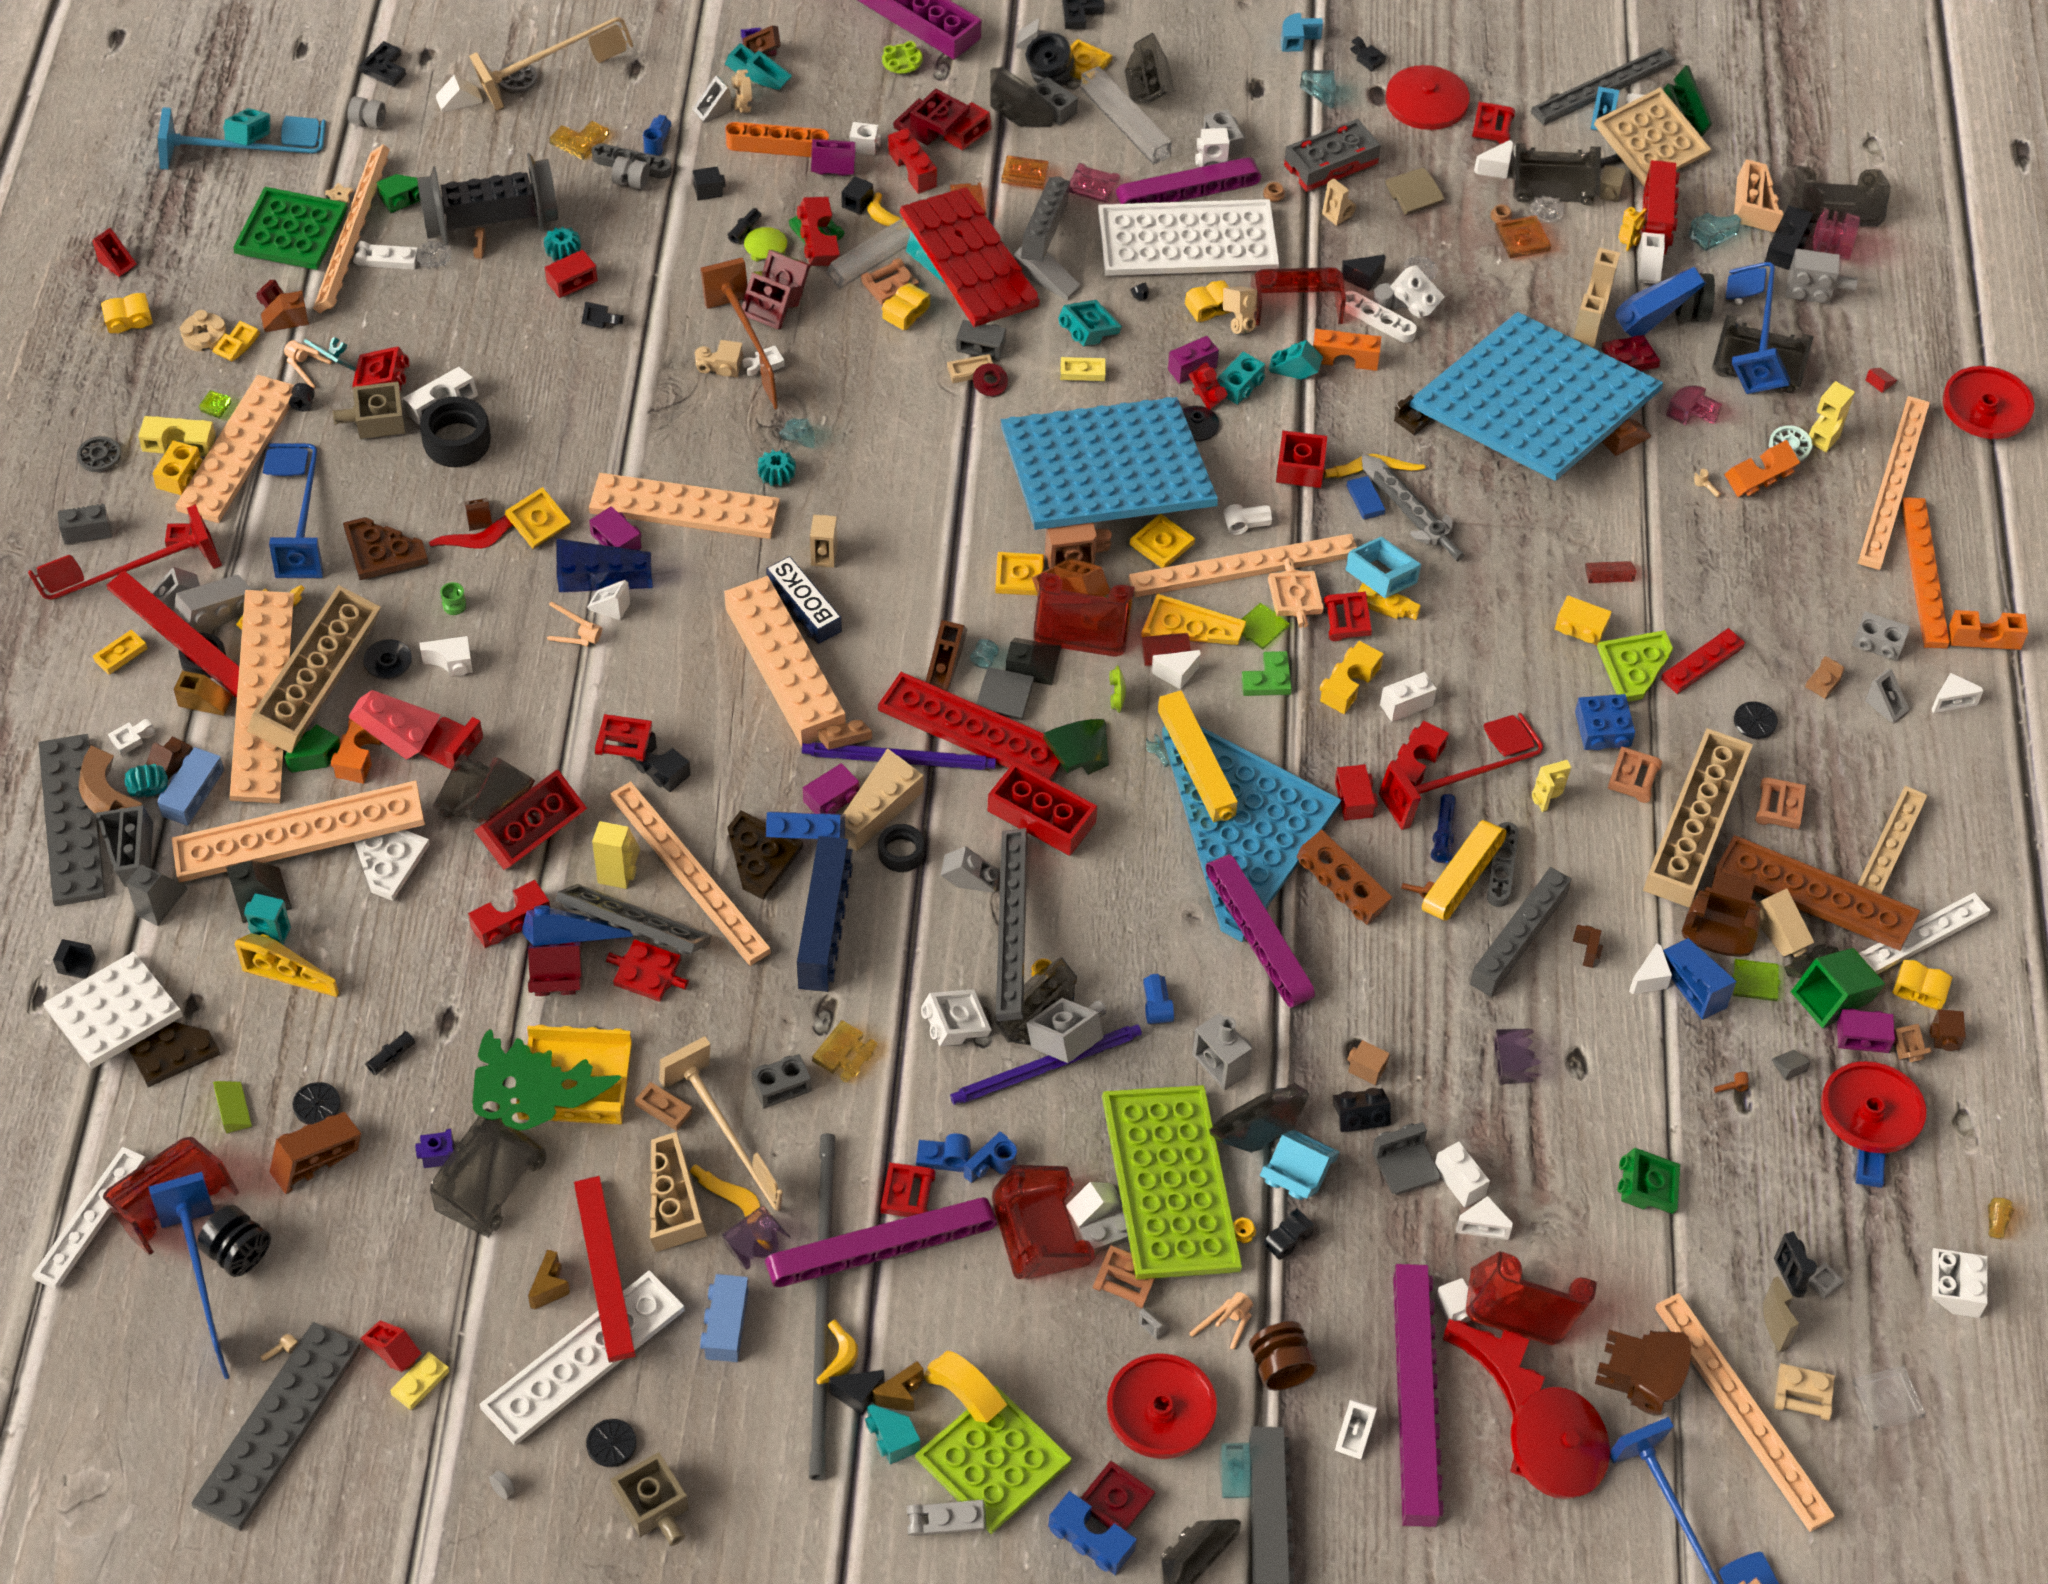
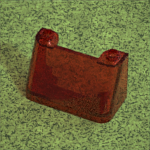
[1033,572,1135,657]
[992,1165,1095,1279]
[1466,1251,1597,1345]

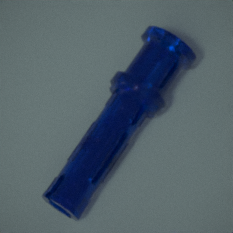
[1430,794,1456,863]

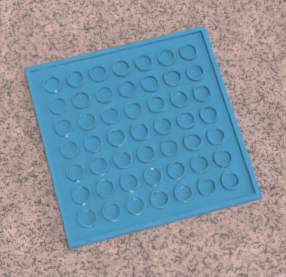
[1409,312,1663,481]
[1001,397,1218,530]

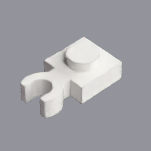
[742,346,785,376]

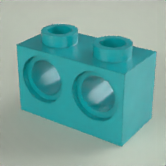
[223,108,270,146]
[1217,351,1265,405]
[244,893,291,945]

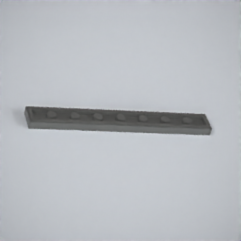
[1531,47,1675,125]

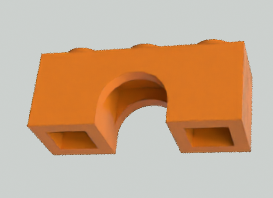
[1313,329,1382,371]
[1724,440,1800,497]
[1948,610,2028,650]
[331,719,382,784]

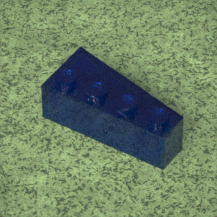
[556,538,653,592]

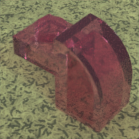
[1666,386,1722,425]

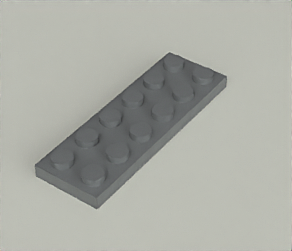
[555,884,712,954]

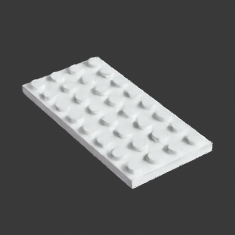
[1098,199,1279,276]

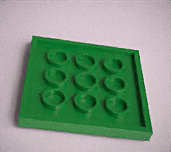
[233,186,348,270]

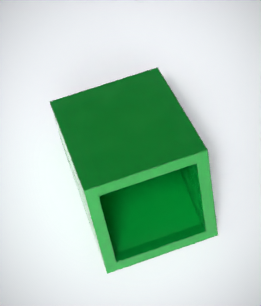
[1790,948,1885,1029]

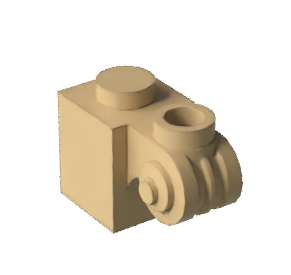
[1223,286,1257,334]
[695,340,743,378]

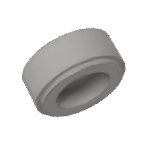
[489,1471,515,1499]

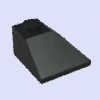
[1006,638,1061,685]
[226,860,292,923]

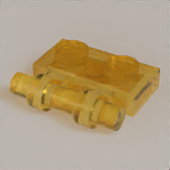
[812,1020,877,1083]

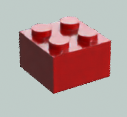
[1276,430,1328,488]

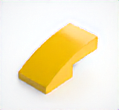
[213,321,261,362]

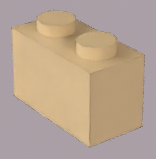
[810,514,837,568]

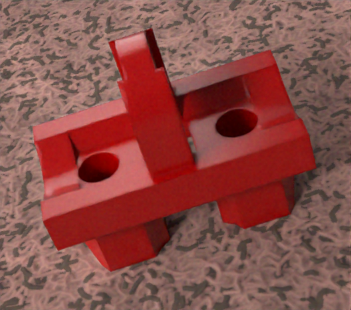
[1188,363,1228,409]

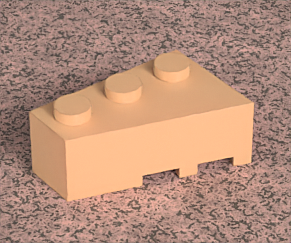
[1733,159,1783,233]

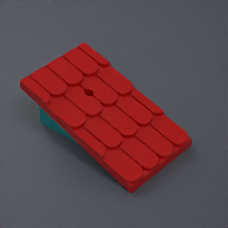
[899,187,1040,327]

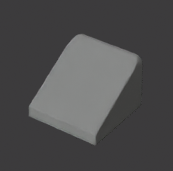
[1138,1308,1170,1340]

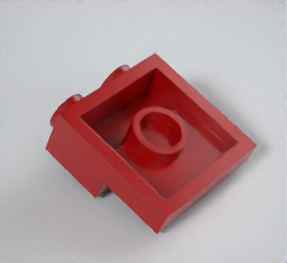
[352,346,410,390]

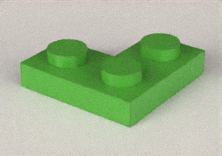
[1241,651,1291,696]

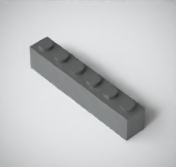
[1021,177,1070,262]
[1470,866,1572,997]
[1249,1426,1294,1584]

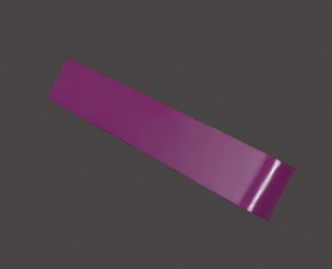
[1115,157,1262,204]
[1206,854,1315,1008]

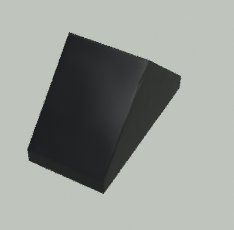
[1341,254,1386,291]
[829,1370,885,1415]

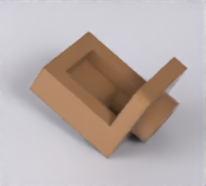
[1894,1023,1932,1062]

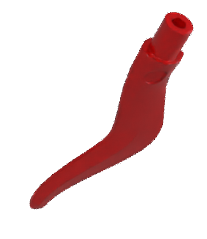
[429,515,513,549]

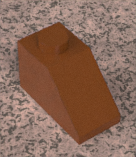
[261,291,309,332]
[1602,418,1651,456]

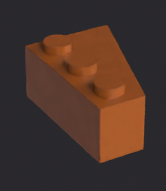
[1032,558,1111,603]
[269,1112,361,1194]

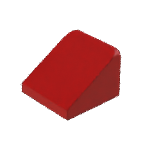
[1865,367,1897,393]

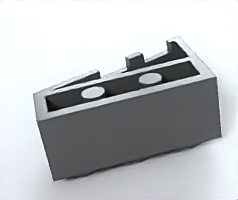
[95,805,153,887]

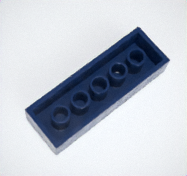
[797,836,853,992]

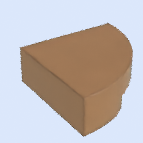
[473,227,487,259]

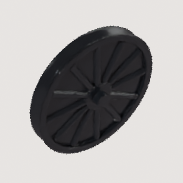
[1734,701,1778,739]
[293,1082,341,1124]
[586,1419,636,1467]

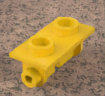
[1618,207,1646,252]

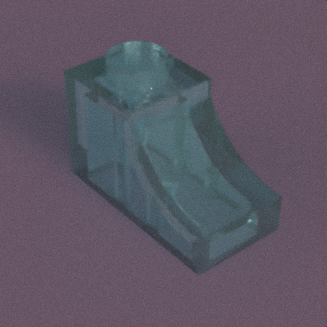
[1688,212,1742,252]

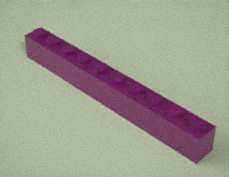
[1393,1264,1444,1527]

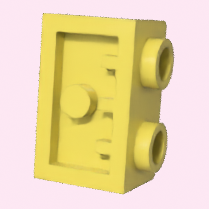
[1532,760,1571,812]

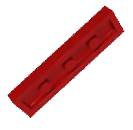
[1661,628,1745,694]

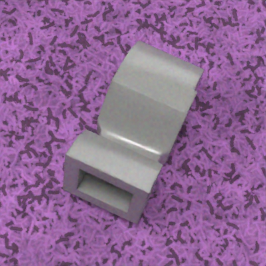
[1373,283,1408,309]

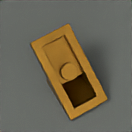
[528,1249,570,1309]
[873,1361,924,1412]

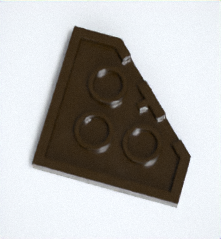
[727,810,803,900]
[128,1022,220,1087]

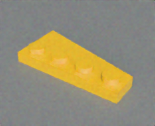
[1141,594,1246,645]

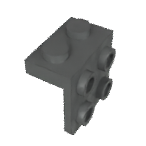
[1372,1122,1440,1195]

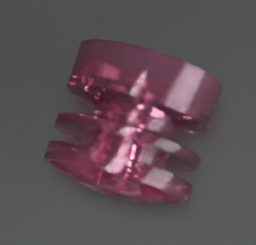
[1812,208,1861,261]

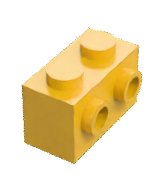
[1554,595,1612,646]

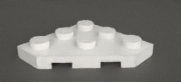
[354,830,430,901]

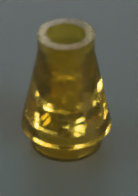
[1988,1197,2014,1239]

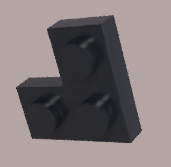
[1061,0,1104,29]
[359,41,406,87]

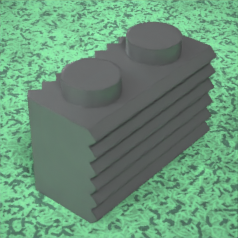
[956,319,1006,360]
[58,503,112,544]

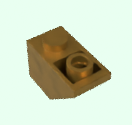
[173,671,233,716]

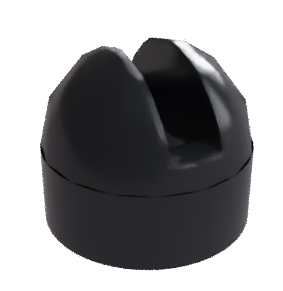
[1130,283,1149,301]

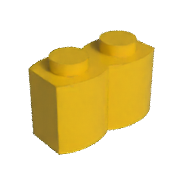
[1185,280,1230,322]
[882,283,931,330]
[101,293,153,333]
[1892,960,1953,1010]

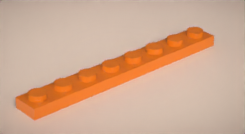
[1901,498,1949,648]

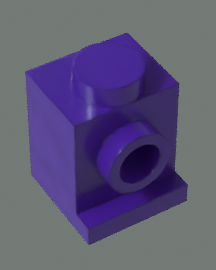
[415,1129,456,1168]

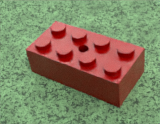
[1641,160,1680,255]
[987,761,1097,856]
[474,769,587,870]

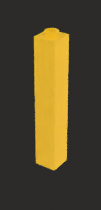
[1158,690,1238,823]

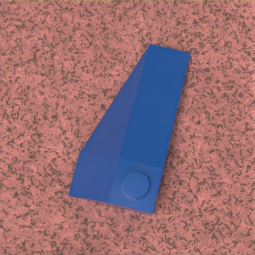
[1615,267,1706,337]
[522,905,633,946]

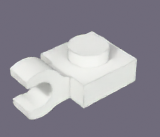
[108,718,156,756]

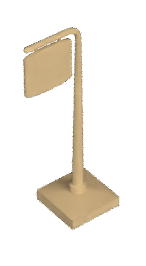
[469,17,633,111]
[659,1036,783,1211]

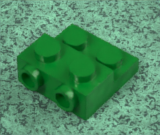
[1617,1148,1680,1214]

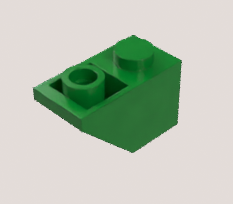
[376,174,421,213]
[285,724,340,773]

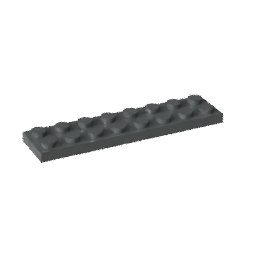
[38,734,105,907]
[191,1322,361,1531]

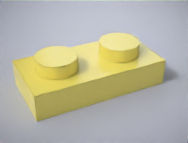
[1060,357,1105,381]
[390,1352,450,1411]

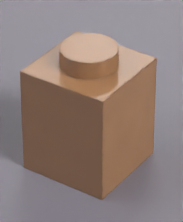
[1347,1040,1390,1086]

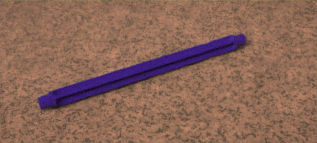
[802,742,996,770]
[950,1024,1142,1105]

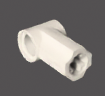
[1223,504,1272,535]

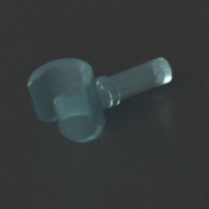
[1146,734,1169,767]

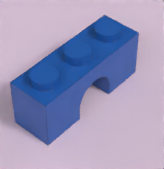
[766,811,846,839]
[1048,1491,1137,1575]

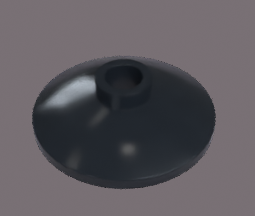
[1182,406,1219,441]
[363,639,412,679]

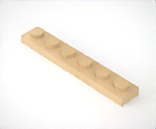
[1857,786,1928,894]

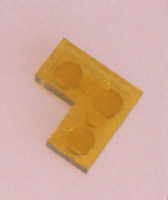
[549,121,609,160]

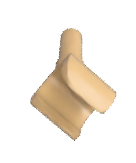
[1694,468,1721,498]
[260,1334,298,1362]

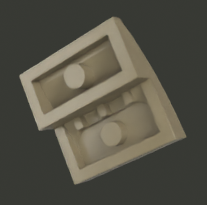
[1385,167,1444,215]
[1763,1276,1799,1352]

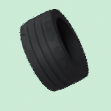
[420,396,491,467]

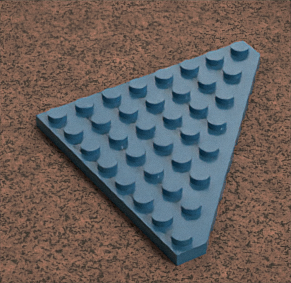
[1162,726,1342,942]

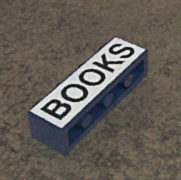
[766,556,842,644]

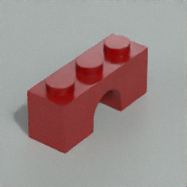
[888,128,937,194]
[797,197,840,266]
[1387,720,1449,786]
[468,880,550,948]

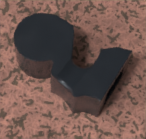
[1263,1208,1314,1260]

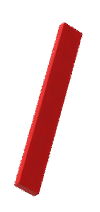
[106,570,239,698]
[574,1176,636,1363]

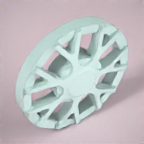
[1769,425,1812,461]

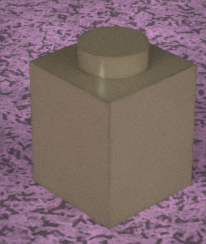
[1597,165,1626,202]

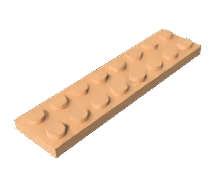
[175,375,294,523]
[589,473,780,539]

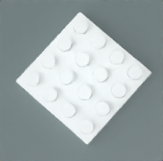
[43,952,183,1069]

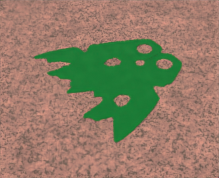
[472,1029,622,1130]

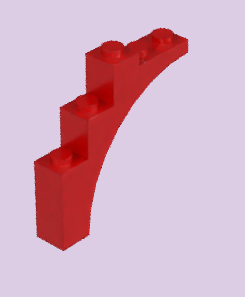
[1442,1319,1545,1478]

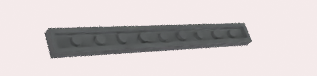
[996,828,1028,1021]

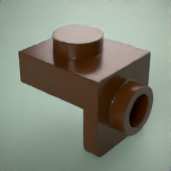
[1573,925,1603,968]

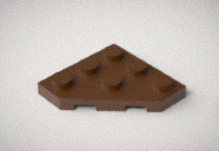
[343,517,429,580]

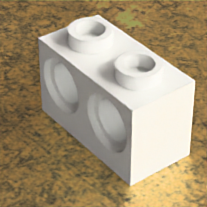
[1195,128,1229,167]

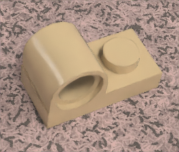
[1322,179,1356,226]

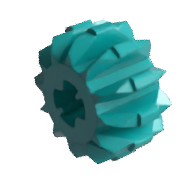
[544,226,581,261]
[757,448,796,487]
[124,764,168,798]

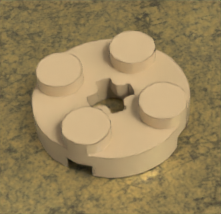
[731,70,752,113]
[180,310,226,351]

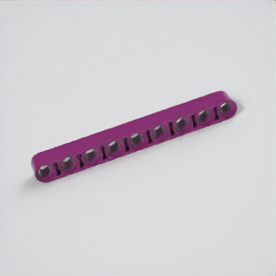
[765,1197,997,1288]

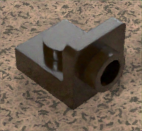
[1394,395,1430,435]

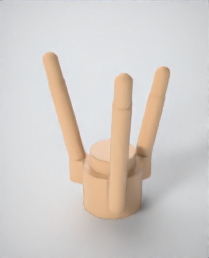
[284,340,332,389]
[547,602,602,647]
[1190,1292,1253,1349]

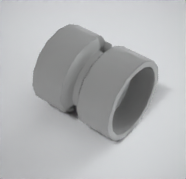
[348,96,386,129]
[612,156,650,190]

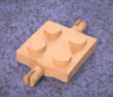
[1268,558,1324,628]

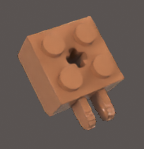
[1045,522,1112,569]

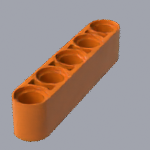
[725,122,829,157]

